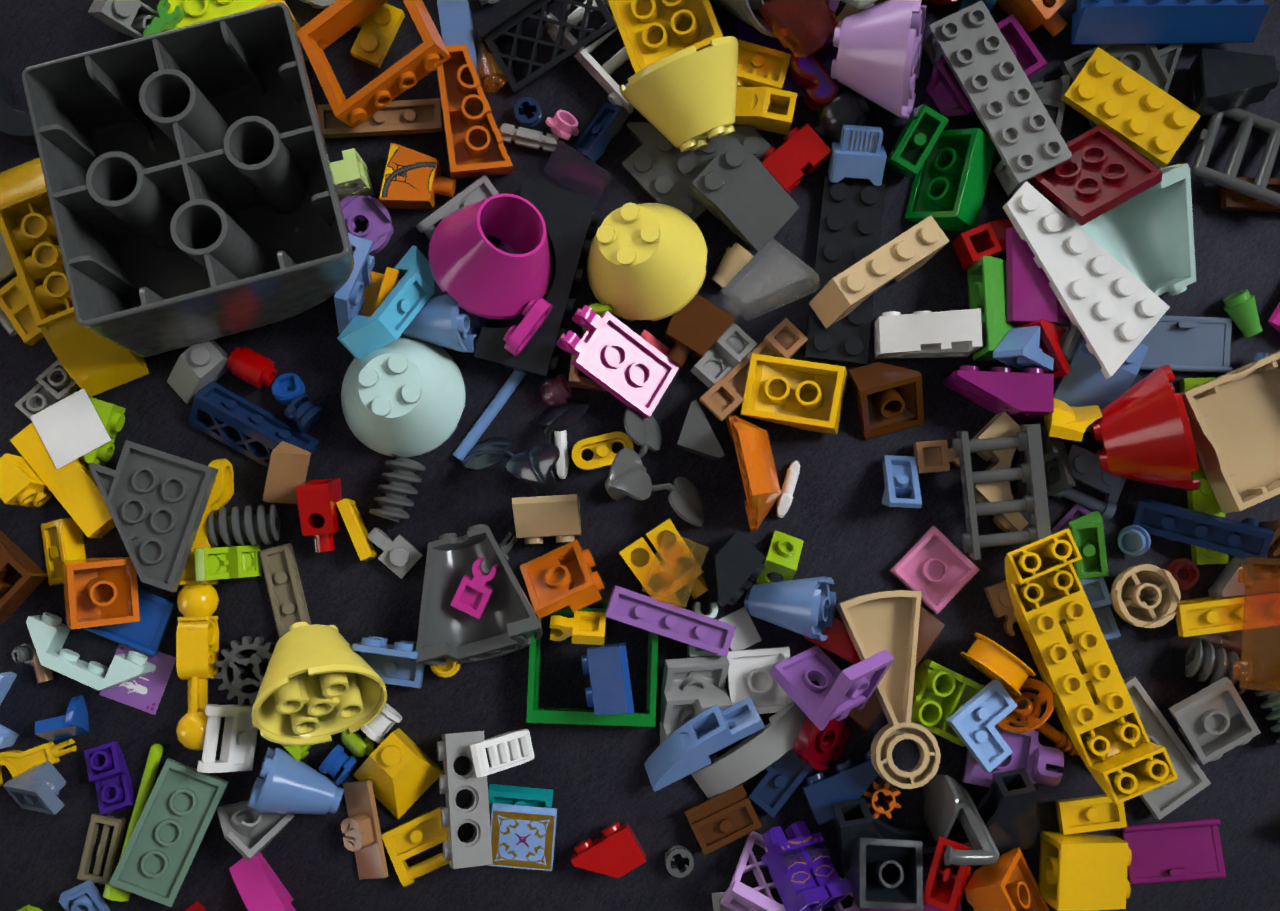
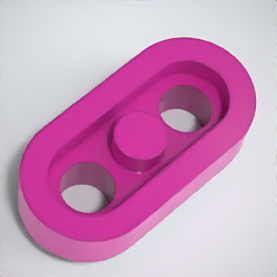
[503,298,553,356]

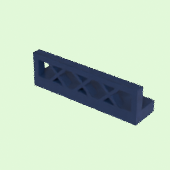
[188,381,320,468]

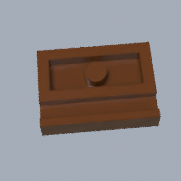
[684,783,762,855]

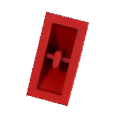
[923,836,973,911]

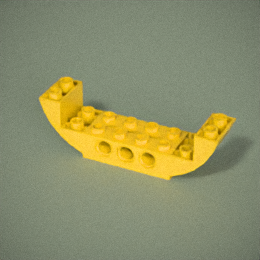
[0,158,150,397]
[1005,528,1179,805]

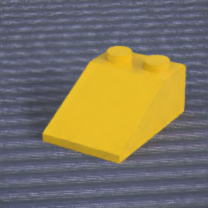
[741,353,848,435]

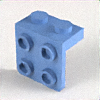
[352,636,425,688]

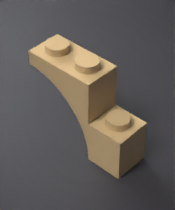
[971,411,1029,532]

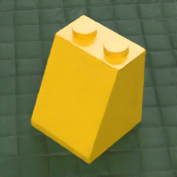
[1038,831,1132,911]

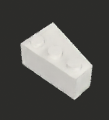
[873,308,983,359]

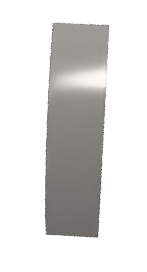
[691,701,806,798]

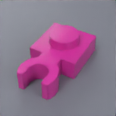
[450,557,499,619]

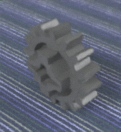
[214,636,275,706]

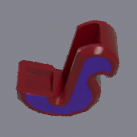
[788,30,838,111]

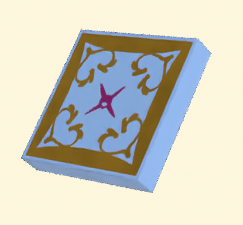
[488,803,557,871]

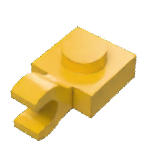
[550,611,606,645]

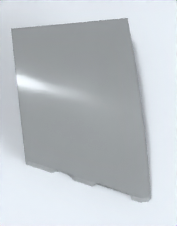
[660,655,732,744]

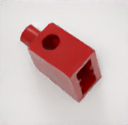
[295,478,343,552]

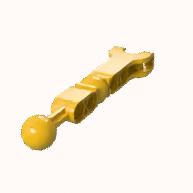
[176,458,234,751]

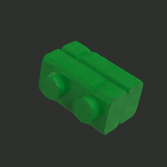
[885,104,949,178]

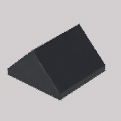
[846,838,923,911]

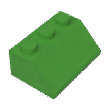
[967,256,1016,361]

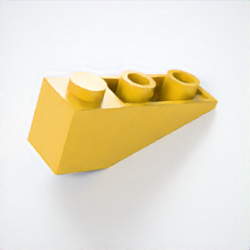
[735,87,798,135]

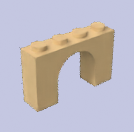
[809,215,949,329]

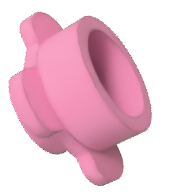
[546,110,579,140]

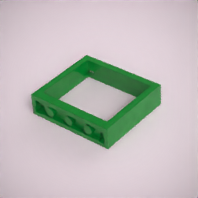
[526,602,658,727]

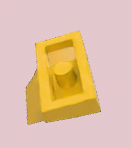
[1043,398,1102,442]

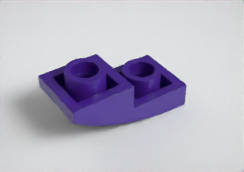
[84,741,136,815]

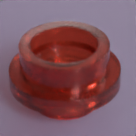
[1166,558,1199,590]

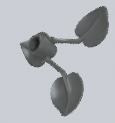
[605,407,704,528]

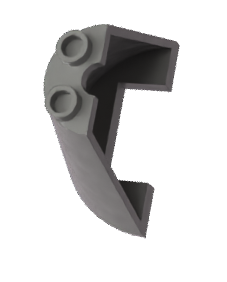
[416,524,543,665]

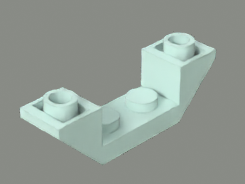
[26,612,156,691]

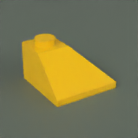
[353,728,444,820]

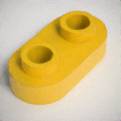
[572,432,634,471]

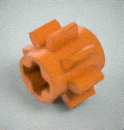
[864,780,901,819]

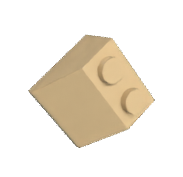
[512,494,581,545]

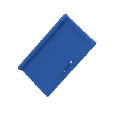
[65,588,177,657]

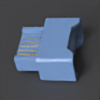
[827,124,887,186]

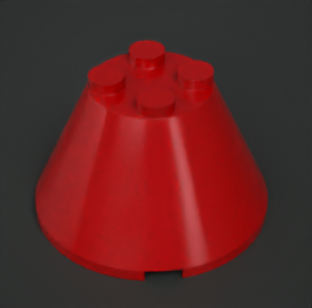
[1090,364,1200,491]

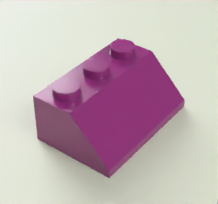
[1006,227,1070,327]

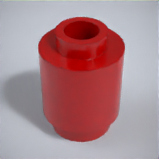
[226,347,277,389]

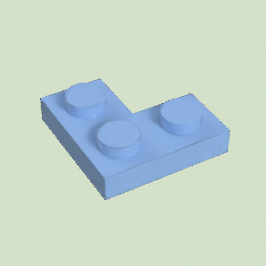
[946,679,1018,773]

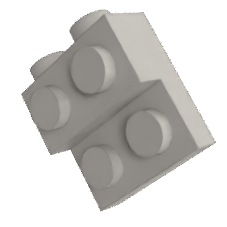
[1168,676,1261,765]

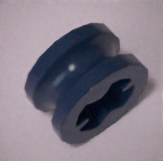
[514,97,542,128]

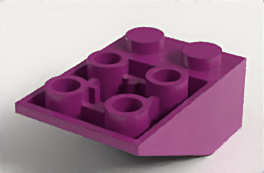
[942,365,1054,420]

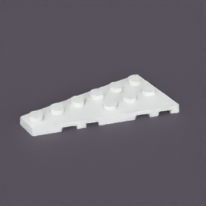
[1002,181,1170,379]

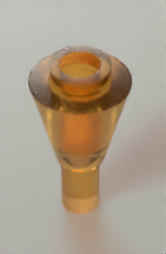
[475,37,506,93]

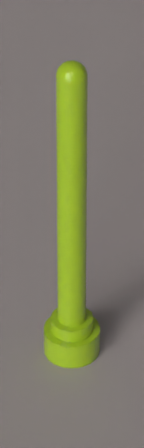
[103,744,163,902]

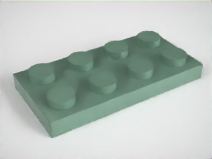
[109,758,229,907]

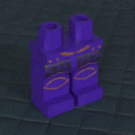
[761,820,852,911]

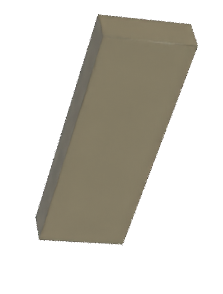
[259,543,311,639]

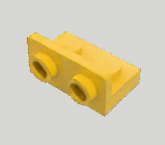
[737,39,791,90]

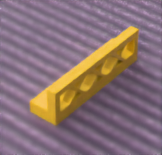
[1174,590,1280,637]

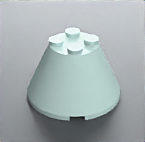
[341,334,466,458]

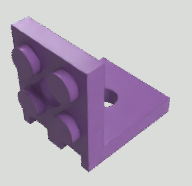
[769,645,895,731]

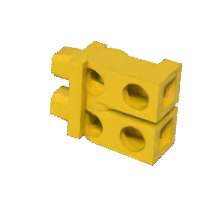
[619,518,708,608]

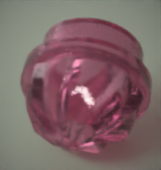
[541,374,573,405]

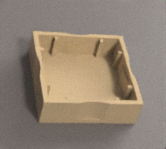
[1181,350,1280,513]

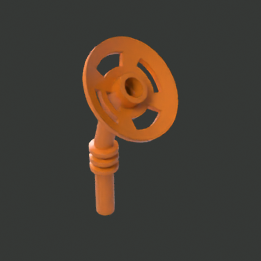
[997,678,1080,756]

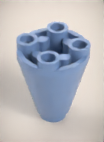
[403,293,486,353]
[247,747,344,815]

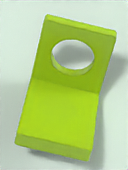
[756,530,804,584]

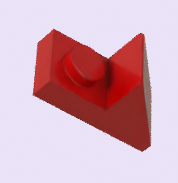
[1014,319,1072,378]

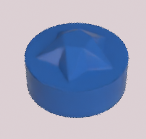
[271,373,305,405]

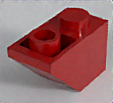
[952,219,1013,271]
[570,821,646,878]

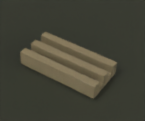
[77,813,127,885]

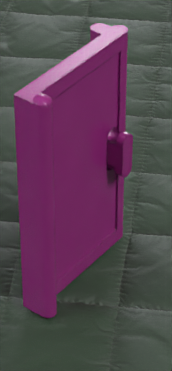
[1120,818,1226,885]

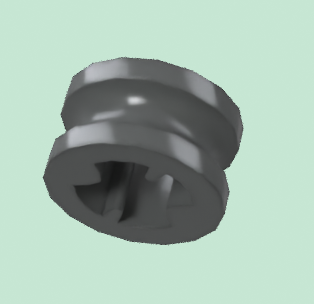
[664,845,694,878]

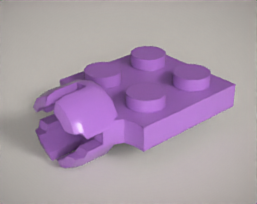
[962,725,1064,788]

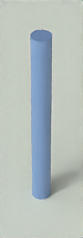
[452,371,526,461]

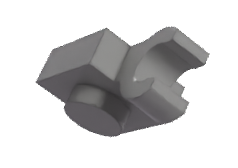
[367,527,424,579]

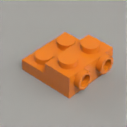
[520,539,605,619]

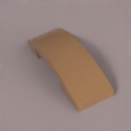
[699,318,808,422]

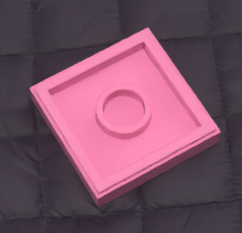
[889,526,980,615]

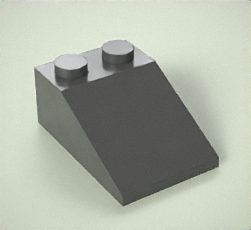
[689,137,800,254]

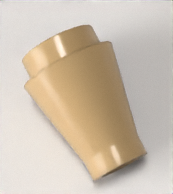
[711,242,755,290]

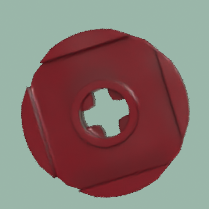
[793,715,850,771]

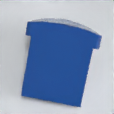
[35,695,89,742]

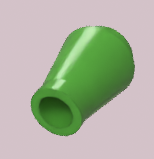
[1223,289,1263,338]

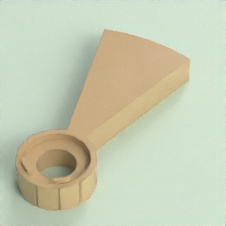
[835,590,941,789]

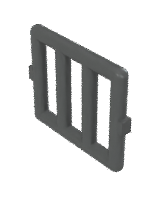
[1191,108,1280,208]

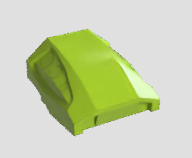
[911,659,985,747]

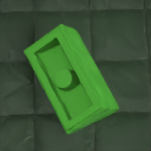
[1069,511,1109,580]

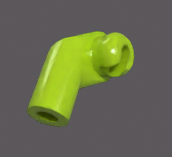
[341,729,374,757]

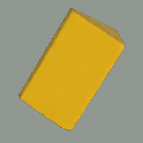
[41,518,86,586]

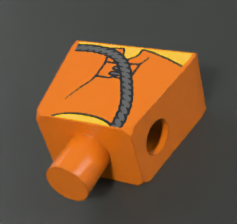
[379,143,456,210]

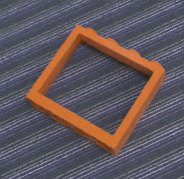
[297,0,451,129]

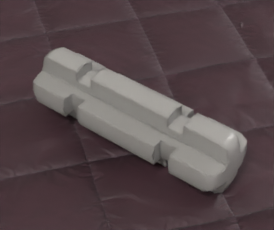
[499,123,559,153]

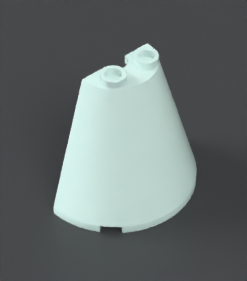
[1065,163,1196,296]

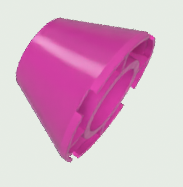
[428,193,552,319]

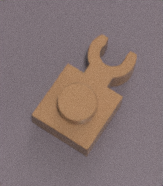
[913,440,960,474]
[984,580,1017,636]

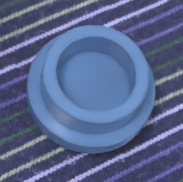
[1118,525,1151,556]

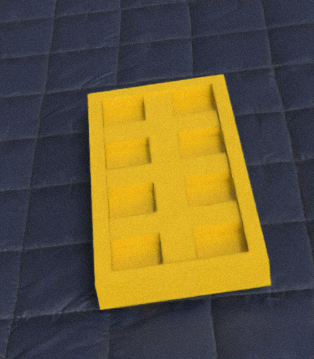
[1060,47,1201,168]

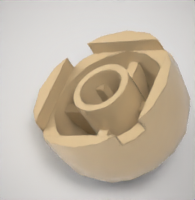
[1110,564,1181,629]

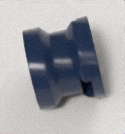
[284,393,324,433]

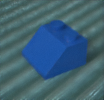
[581,642,634,715]

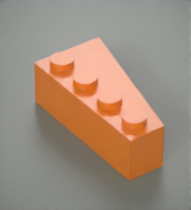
[436,44,513,179]

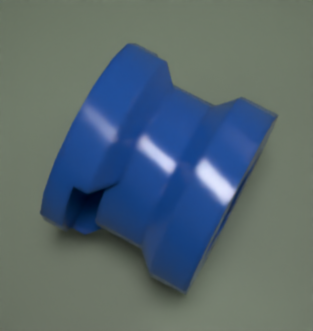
[318,744,359,786]

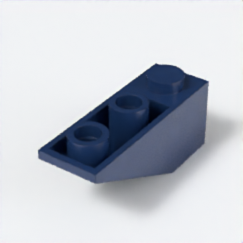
[800,748,894,825]

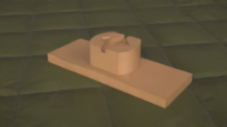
[340,779,389,880]

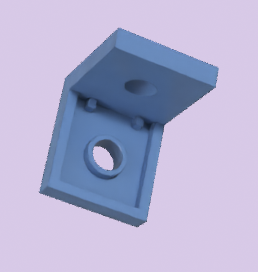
[295,227,375,334]

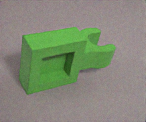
[143,0,185,37]

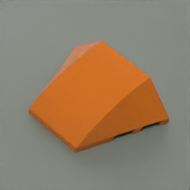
[726,412,781,532]

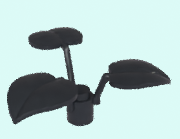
[460,400,590,495]

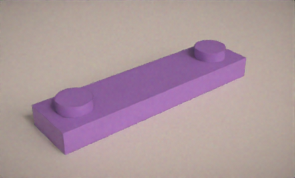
[604,585,736,657]

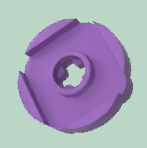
[340,195,394,256]

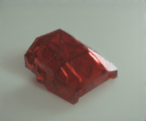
[759,0,838,58]

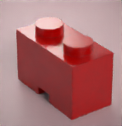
[760,123,832,194]

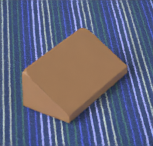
[262,441,311,504]

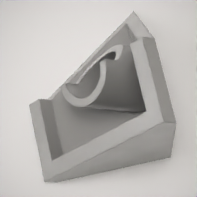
[217,800,295,861]

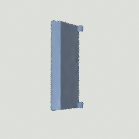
[1139,315,1233,373]

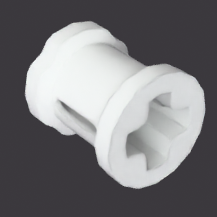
[360,703,402,744]

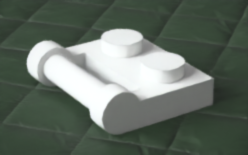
[197,704,258,773]

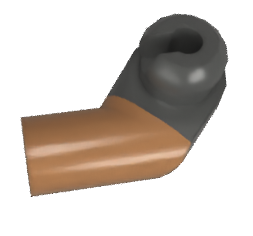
[11,643,54,683]

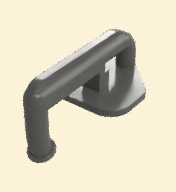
[923,774,1000,866]

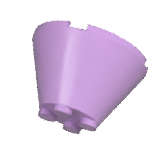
[831,0,926,120]

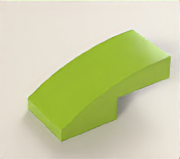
[194,545,262,581]

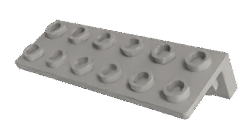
[923,1,1072,196]

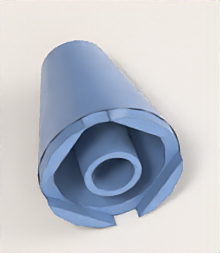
[744,576,836,641]

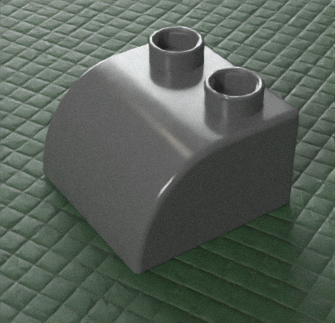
[21,2,354,357]

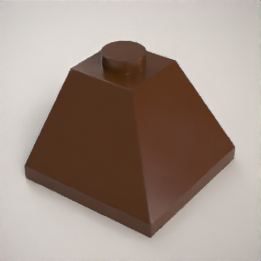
[849,362,925,440]

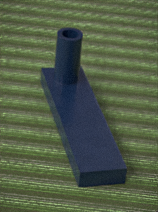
[1132,497,1274,564]

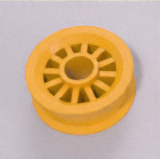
[960,632,1036,696]

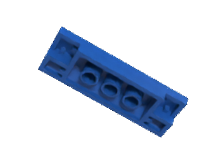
[1071,0,1270,45]

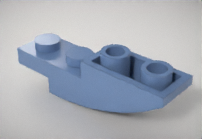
[644,696,765,792]

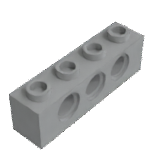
[437,731,493,869]

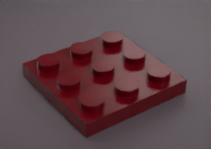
[1028,125,1162,226]

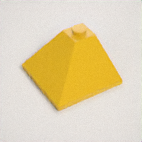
[608,0,724,74]

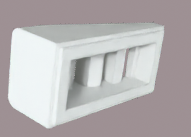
[470,729,535,778]

